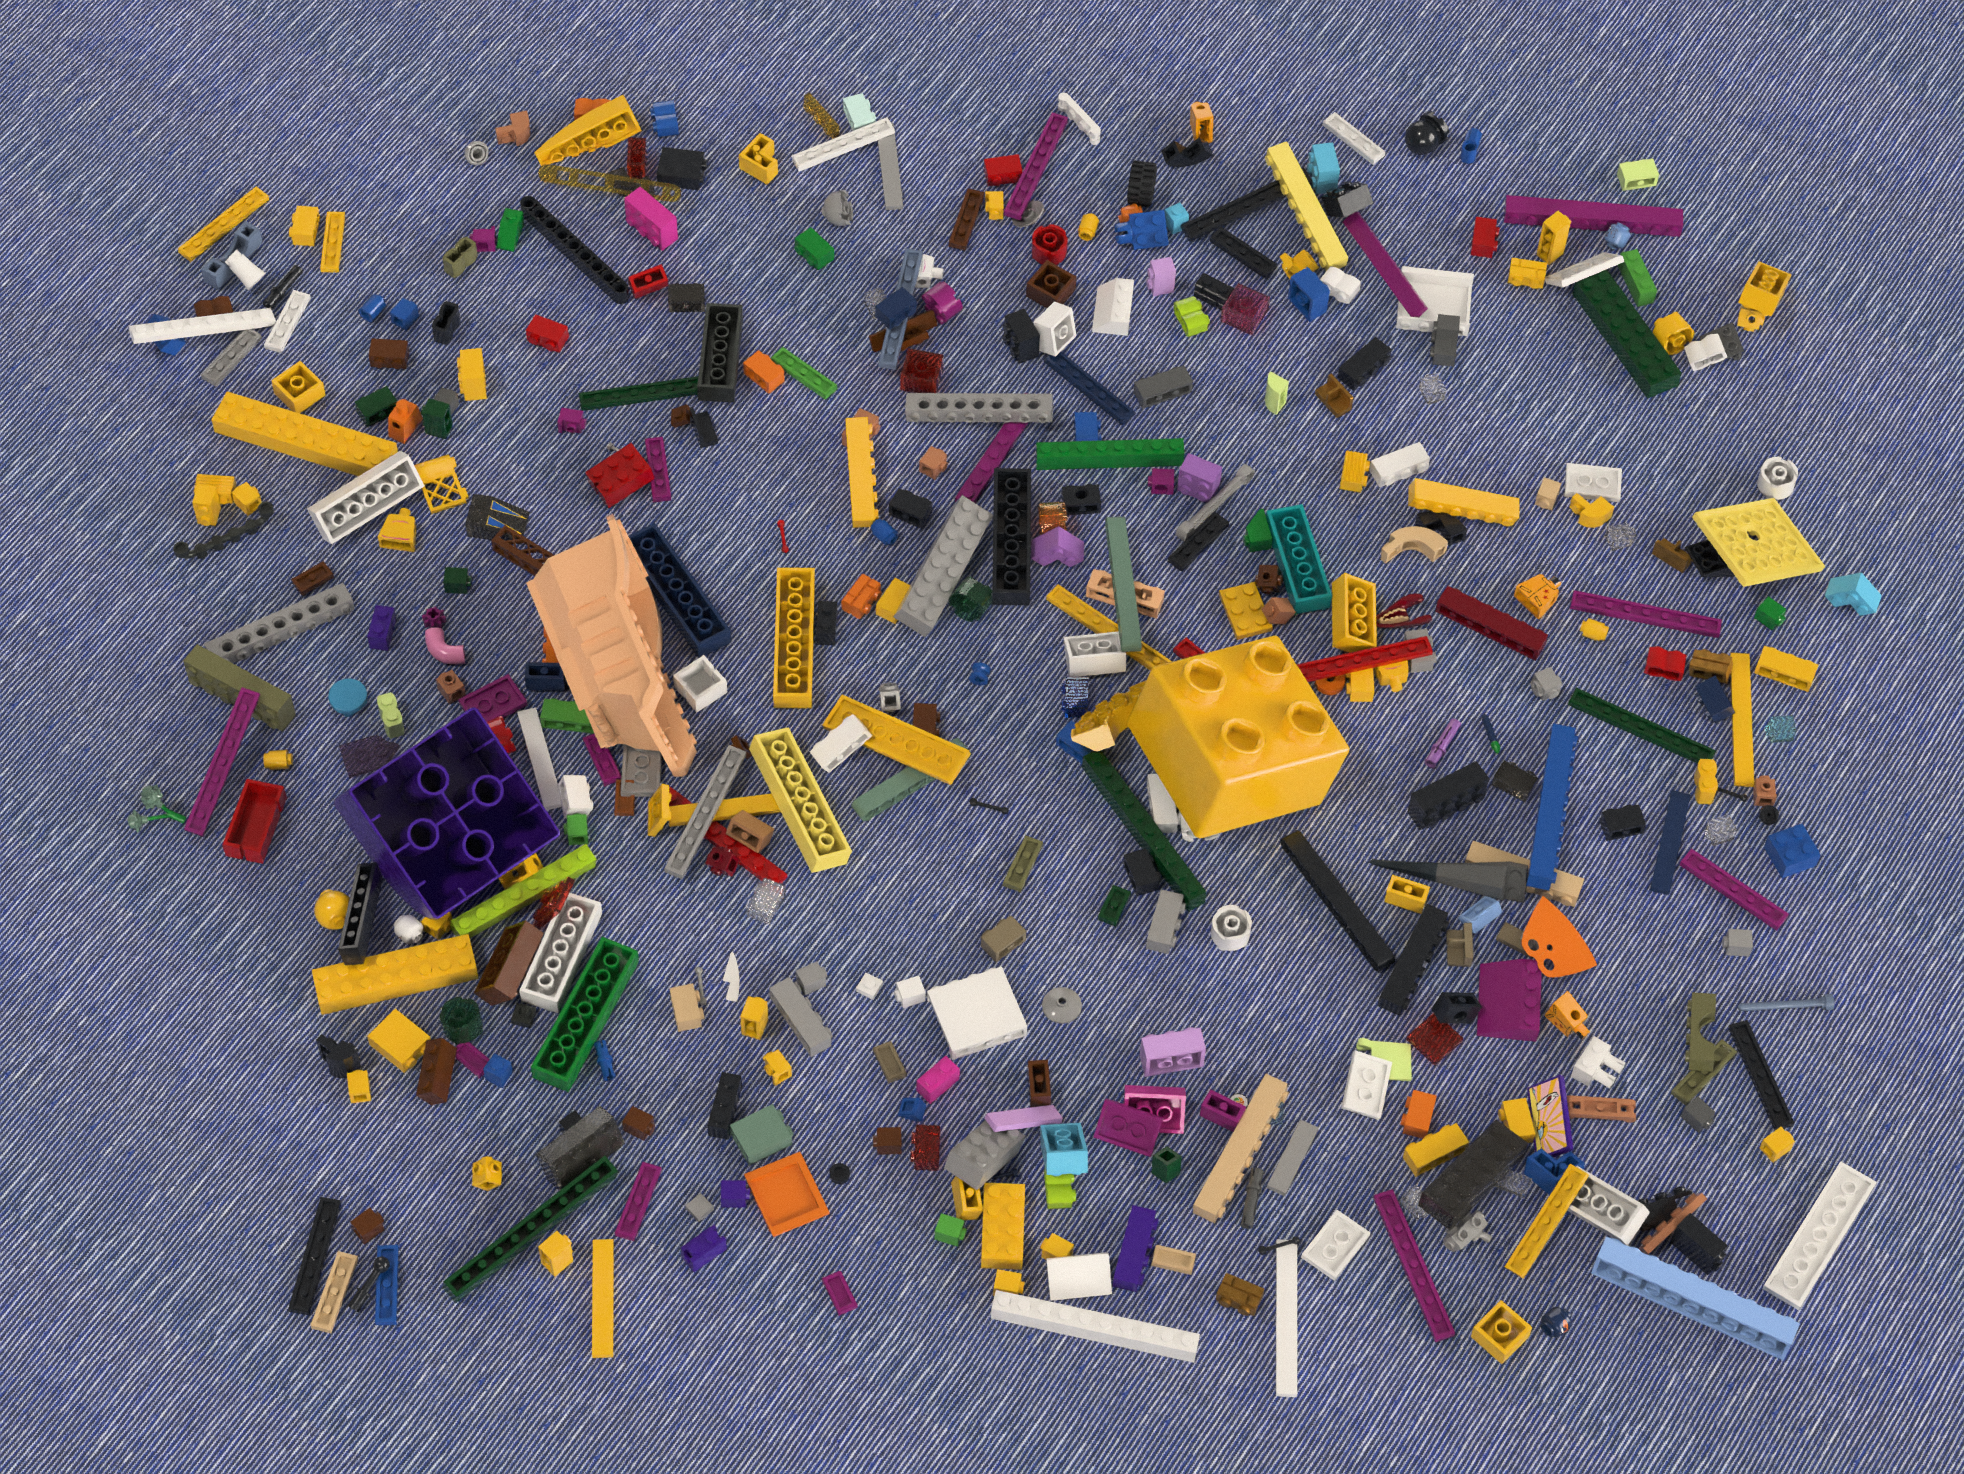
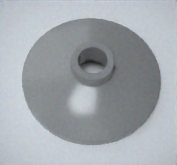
[1012,201,1044,228]
[1042,987,1082,1024]

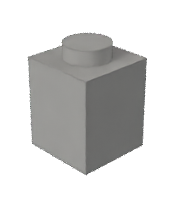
[1722,929,1753,957]
[796,961,828,995]

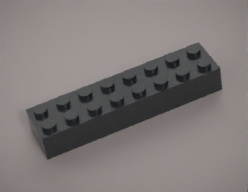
[992,468,1031,606]

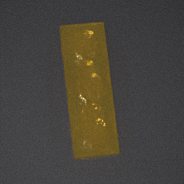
[803,92,839,139]

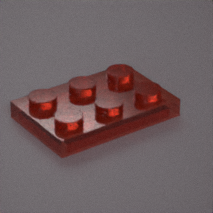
[532,876,575,929]

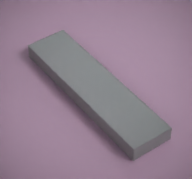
[201,329,262,387]
[1267,1119,1319,1196]

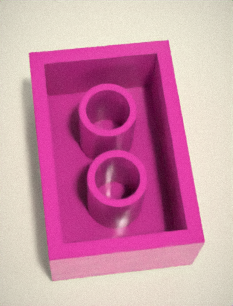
[624,187,678,251]

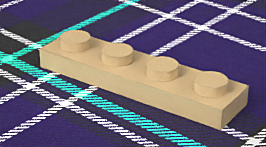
[310,1251,358,1333]

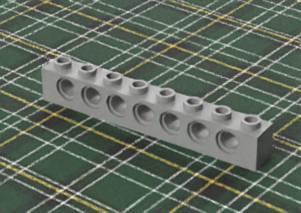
[905,393,1054,423]
[204,583,355,663]

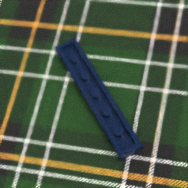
[1044,352,1135,425]
[1650,790,1691,895]

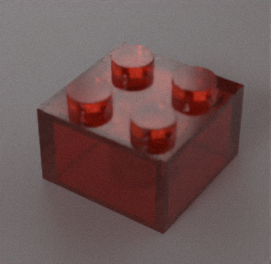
[900,348,944,393]

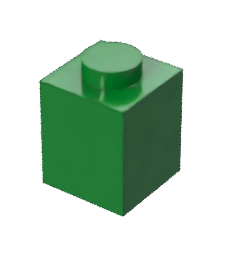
[1754,596,1786,630]

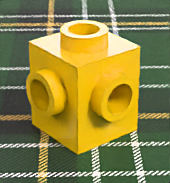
[1737,306,1765,332]
[472,1156,502,1191]

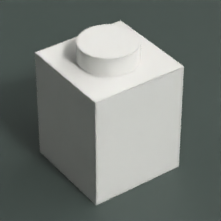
[894,976,926,1008]

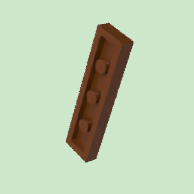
[948,188,985,251]

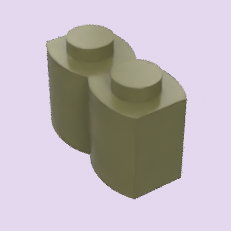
[442,236,478,278]

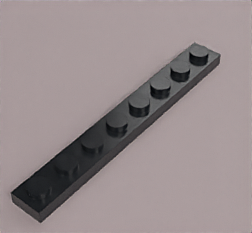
[1181,168,1313,242]

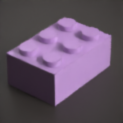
[1140,1027,1206,1077]

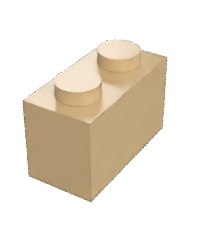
[670,983,704,1032]

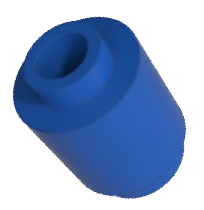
[870,519,898,546]

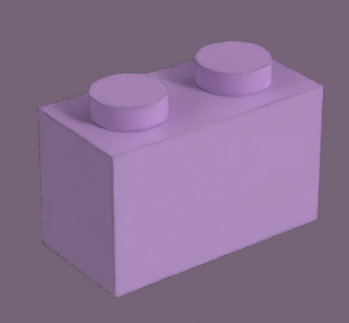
[1146,257,1176,296]

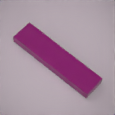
[645,437,671,503]
[615,1162,662,1241]

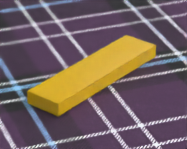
[320,212,345,273]

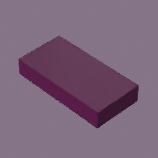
[455,1039,490,1079]
[822,1270,858,1316]

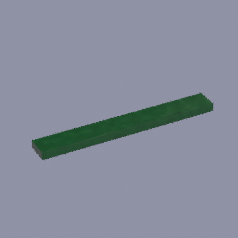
[579,376,698,411]
[1568,688,1716,764]

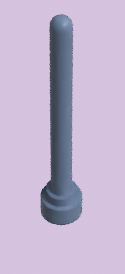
[1738,994,1834,1011]

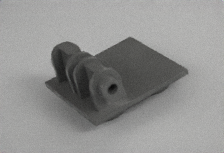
[1699,322,1744,366]

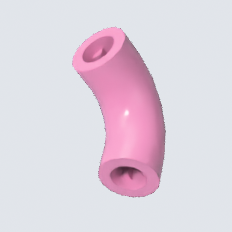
[425,628,465,665]

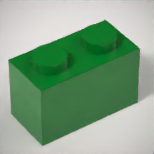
[794,227,834,270]

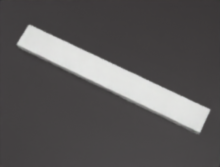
[1276,1239,1297,1397]

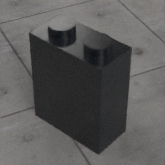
[656,147,708,190]
[1670,1213,1728,1275]

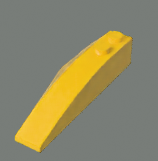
[534,95,642,166]

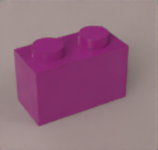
[1200,1089,1246,1132]

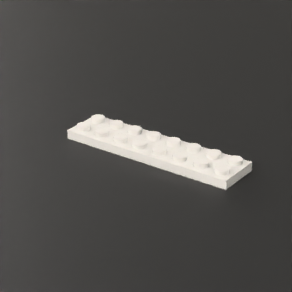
[1762,1162,1877,1310]

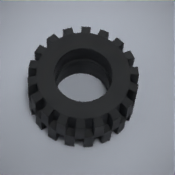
[1127,160,1157,207]

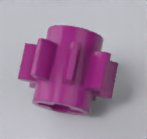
[422,606,446,629]

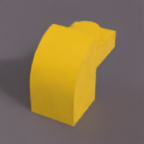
[1280,249,1319,279]
[1570,493,1614,528]

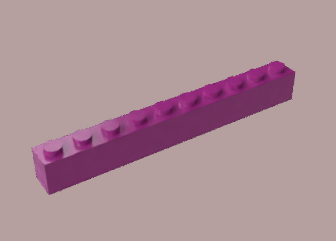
[1504,195,1683,237]

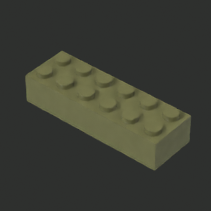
[183,644,296,732]

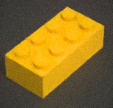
[1738,261,1792,316]
[1332,573,1377,653]
[981,1183,1025,1270]

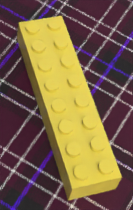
[749,727,852,873]

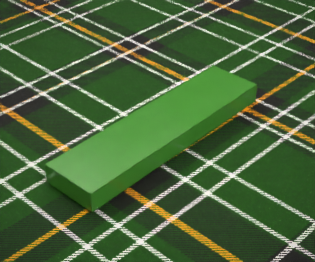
[771,347,837,400]

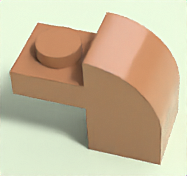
[495,111,531,146]

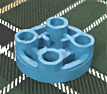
[328,678,368,717]

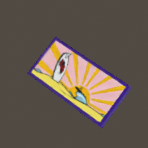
[1527,1075,1573,1158]

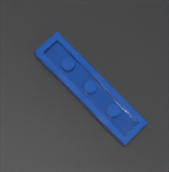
[375,1245,399,1326]

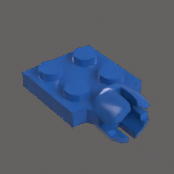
[1115,210,1169,250]

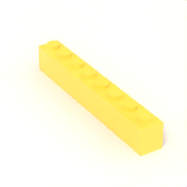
[1265,141,1348,271]

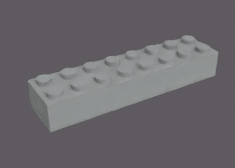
[893,495,993,637]

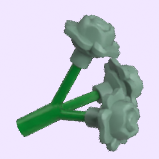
[128,785,186,833]

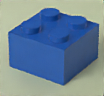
[1288,267,1330,322]
[1764,823,1821,878]

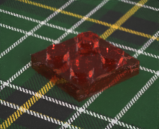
[1406,1013,1463,1066]

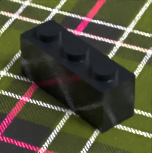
[1337,337,1392,391]
[707,1072,742,1140]

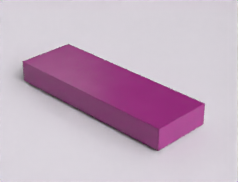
[583,733,622,787]

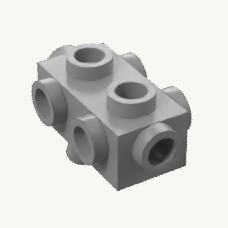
[1442,1210,1492,1252]

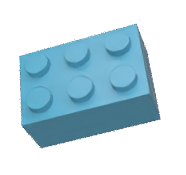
[1040,1123,1088,1176]

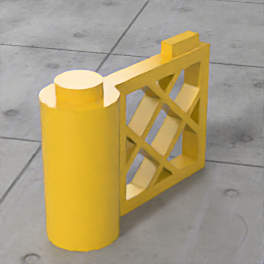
[414,454,469,514]

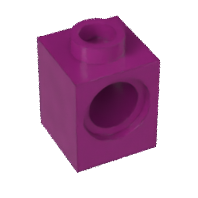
[1148,468,1174,495]

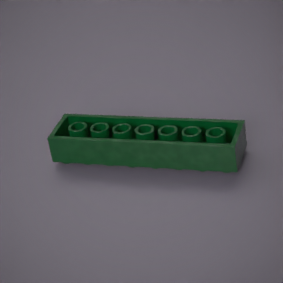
[1573,269,1682,399]

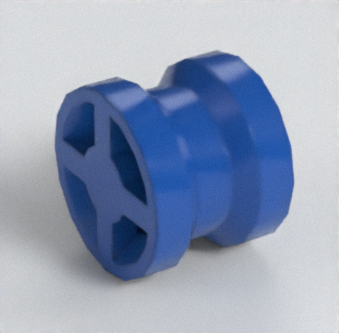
[969,662,991,686]

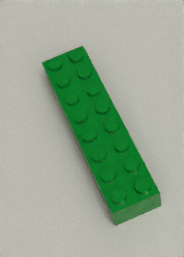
[531,937,639,1093]

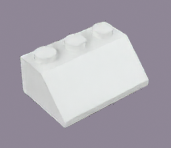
[1092,278,1134,336]
[1064,631,1126,677]

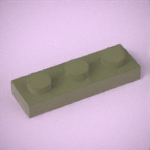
[1003,835,1043,893]

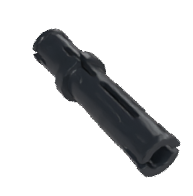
[262,265,303,309]

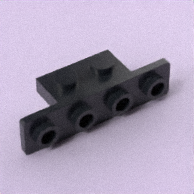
[1637,1186,1693,1231]

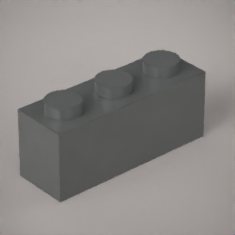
[1133,365,1193,409]

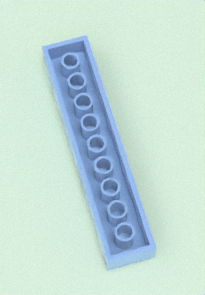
[1591,1236,1800,1361]

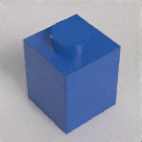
[390,298,419,331]
[483,1053,513,1088]

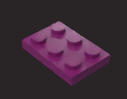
[458,674,528,722]
[1093,1098,1163,1157]

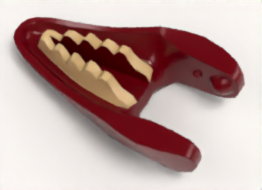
[1376,593,1432,628]

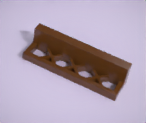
[491,525,554,576]

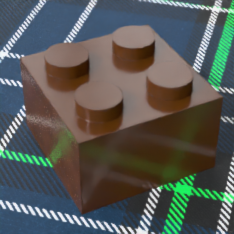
[1026,260,1077,308]

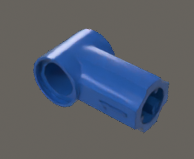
[1460,128,1482,164]

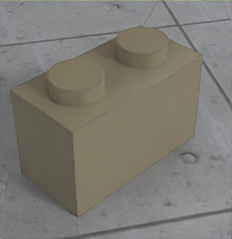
[981,915,1026,962]

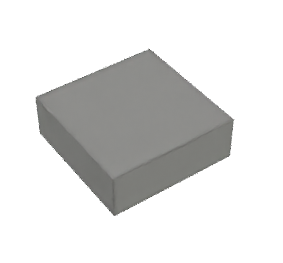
[685,1193,714,1222]

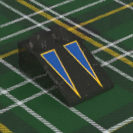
[465,494,530,544]

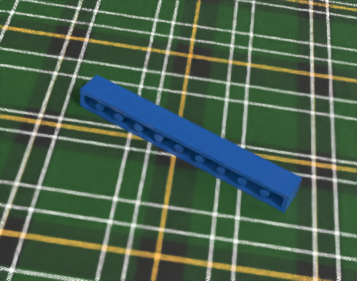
[1526,723,1578,891]

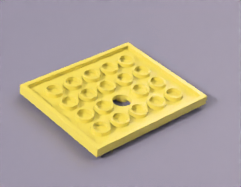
[1692,498,1825,587]

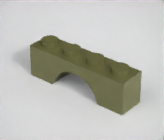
[1685,992,1716,1072]

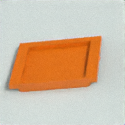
[744,1151,830,1237]

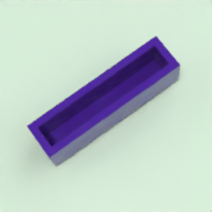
[1113,1205,1159,1292]

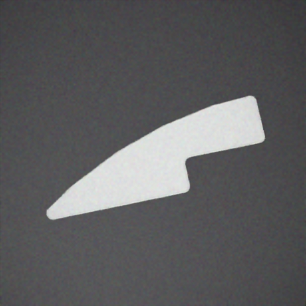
[723,952,740,1002]

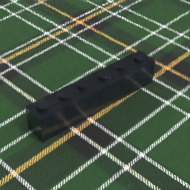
[338,862,383,966]
[1378,904,1449,1015]

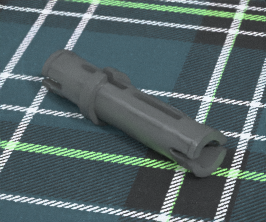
[1240,1168,1264,1229]

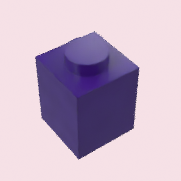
[721,1180,750,1208]

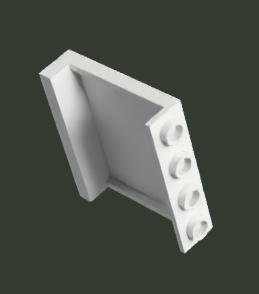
[1396,266,1474,336]
[927,967,1027,1060]

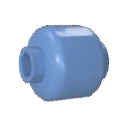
[1604,222,1631,250]

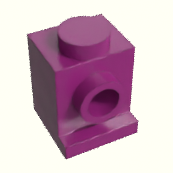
[470,226,496,252]
[557,408,586,433]

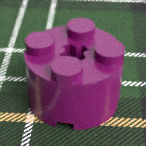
[922,281,963,325]

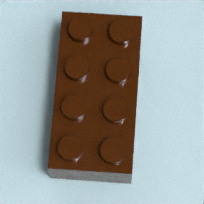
[474,920,544,1006]

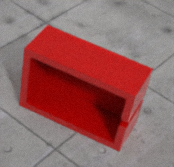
[585,443,655,509]

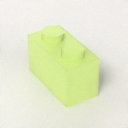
[1617,159,1659,191]

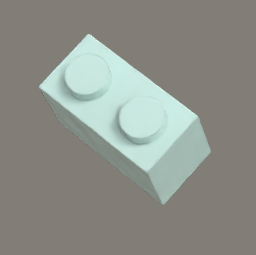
[843,93,876,131]

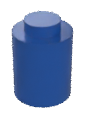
[358,294,386,322]

